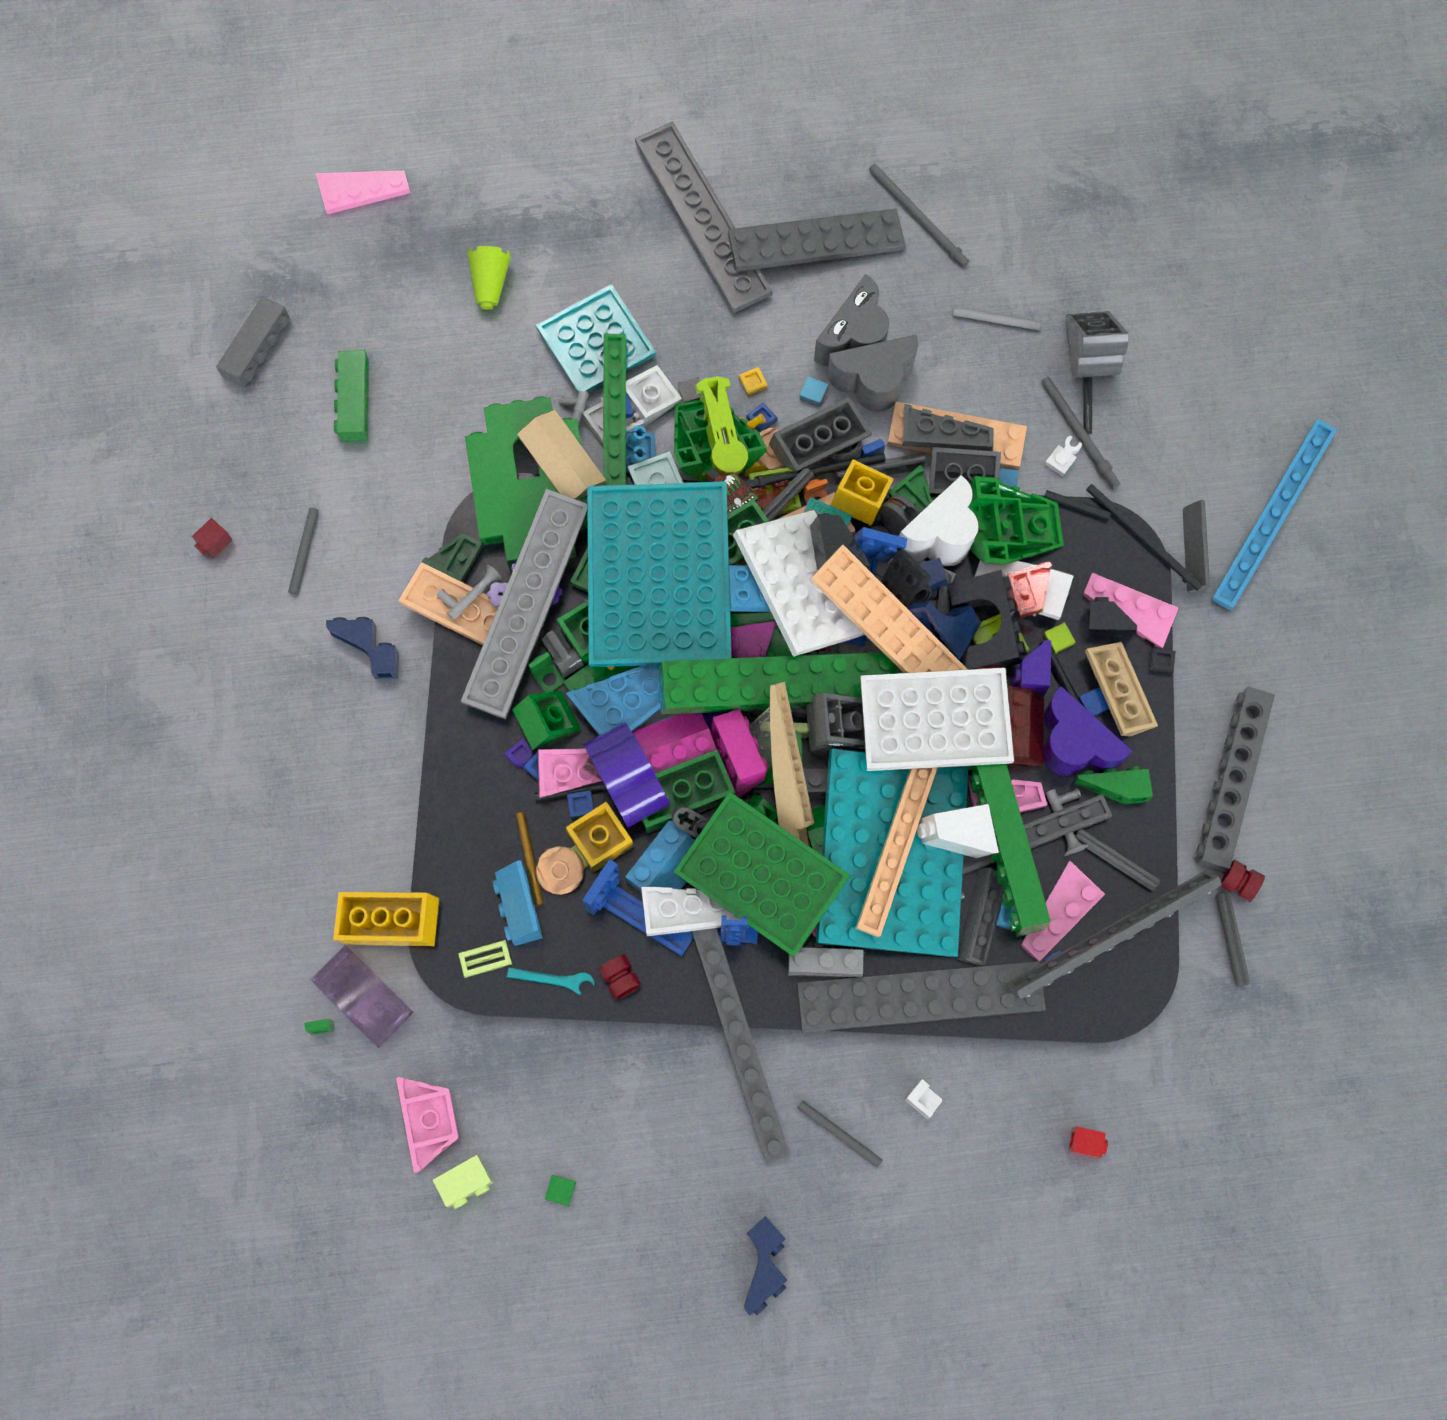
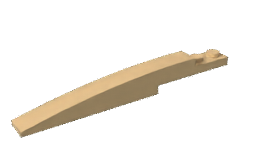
[770,682,814,847]

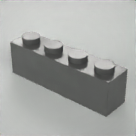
[216,296,289,387]

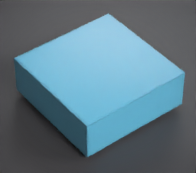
[799,376,828,406]

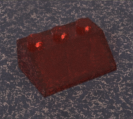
[1007,686,1044,766]

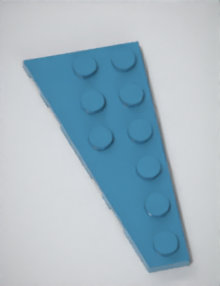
[566,665,661,735]

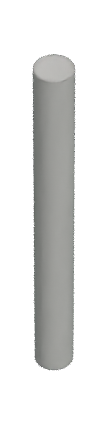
[953,307,1041,331]

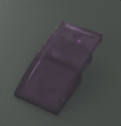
[310,945,414,1048]

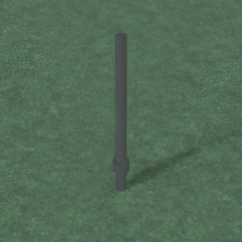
[1042,377,1120,488]

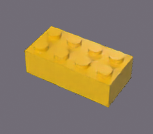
[333,892,439,946]

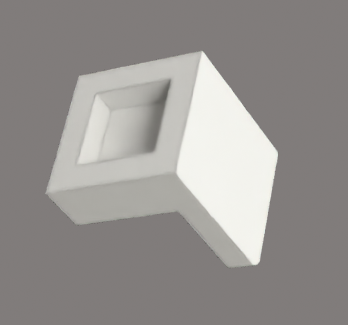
[905,1079,942,1119]

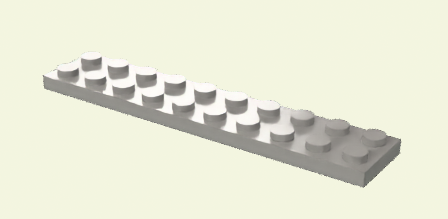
[461,489,588,719]

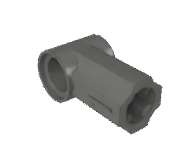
[542,629,584,678]

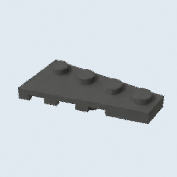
[902,404,994,451]

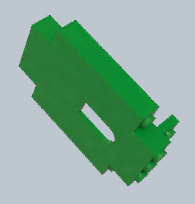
[465,396,588,568]

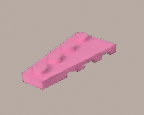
[316,170,410,214]
[1083,573,1178,649]
[538,749,602,798]

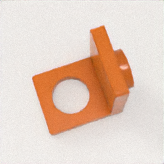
[802,479,828,504]

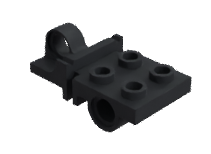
[880,550,932,609]

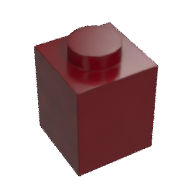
[192,517,232,558]

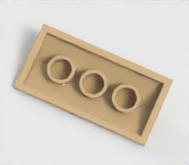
[517,410,606,500]
[1085,642,1158,736]

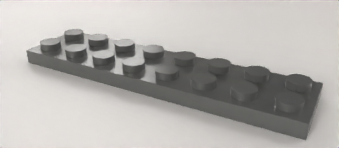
[728,208,906,272]

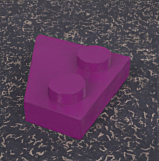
[731,621,777,658]

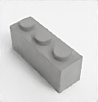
[788,948,863,978]

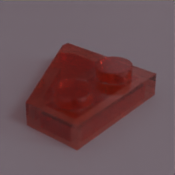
[1007,561,1051,618]

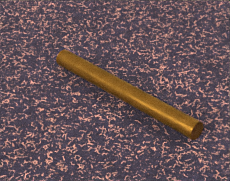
[516,812,544,906]

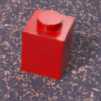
[1068,1126,1108,1159]

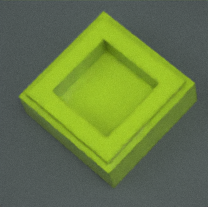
[1043,623,1076,654]

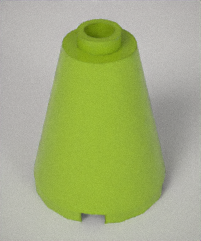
[467,246,511,310]

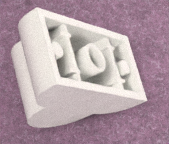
[899,476,978,566]

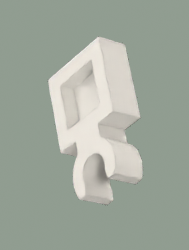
[1045,436,1082,477]

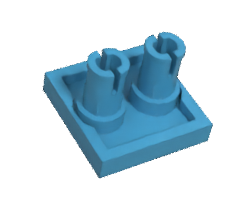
[626,425,655,476]
[729,565,771,612]

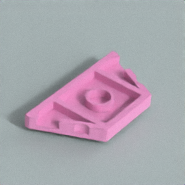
[396,1077,460,1173]

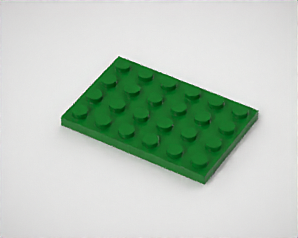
[674,792,851,957]

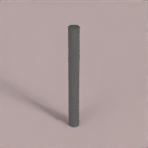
[288,508,318,595]
[798,1101,883,1168]

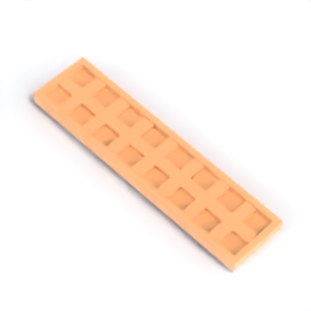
[810,545,968,673]

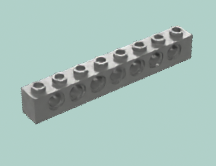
[1195,686,1275,873]

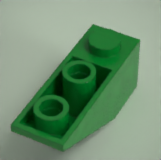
[1074,766,1153,804]

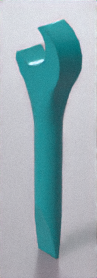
[507,968,595,995]

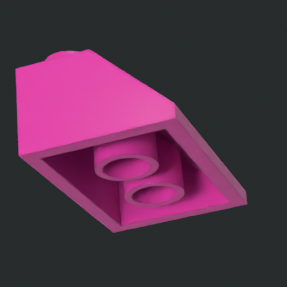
[710,709,768,798]
[632,713,717,774]

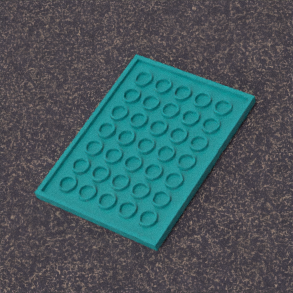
[587,481,731,667]
[816,749,968,957]

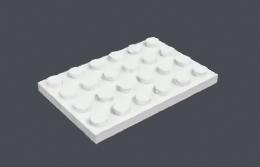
[733,510,865,657]
[860,668,1014,771]

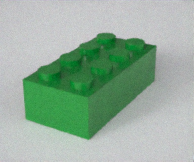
[642,750,735,834]

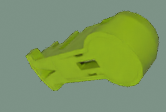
[695,376,748,478]

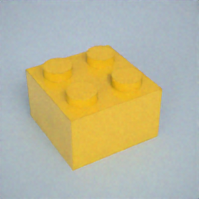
[830,459,894,525]
[566,802,634,873]

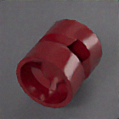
[1220,859,1265,902]
[598,954,642,1000]

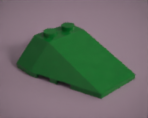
[674,399,767,482]
[968,476,1064,565]

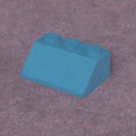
[625,820,695,894]
[492,860,543,946]

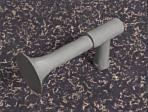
[559,390,589,425]
[437,565,504,620]
[1045,788,1088,856]

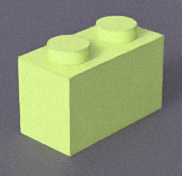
[433,1155,493,1209]

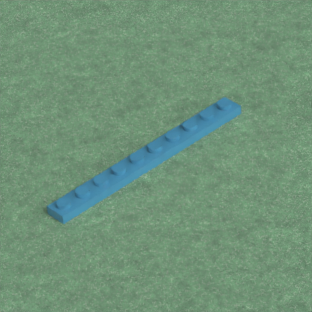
[1211,419,1337,611]

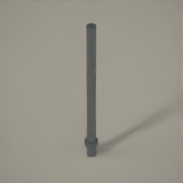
[869,164,969,267]

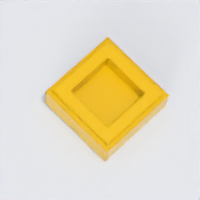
[739,367,768,396]

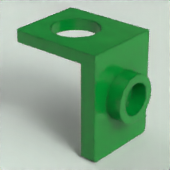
[529,652,565,693]

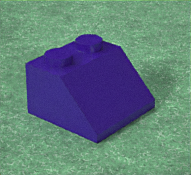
[1011,640,1051,699]

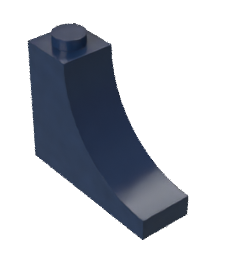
[908,601,981,660]

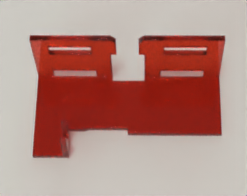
[751,480,788,511]

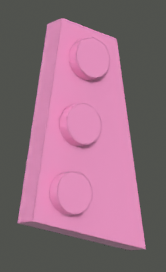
[968,775,1047,813]

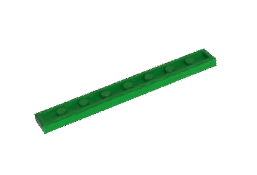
[603,334,626,486]

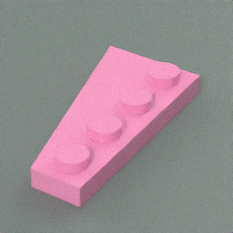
[1021,861,1105,962]

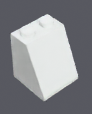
[917,804,999,858]

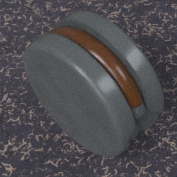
[879,495,920,536]

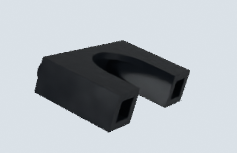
[948,570,1026,670]

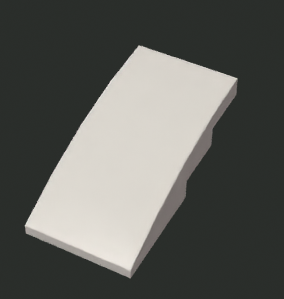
[581,365,682,446]
[975,560,1073,620]

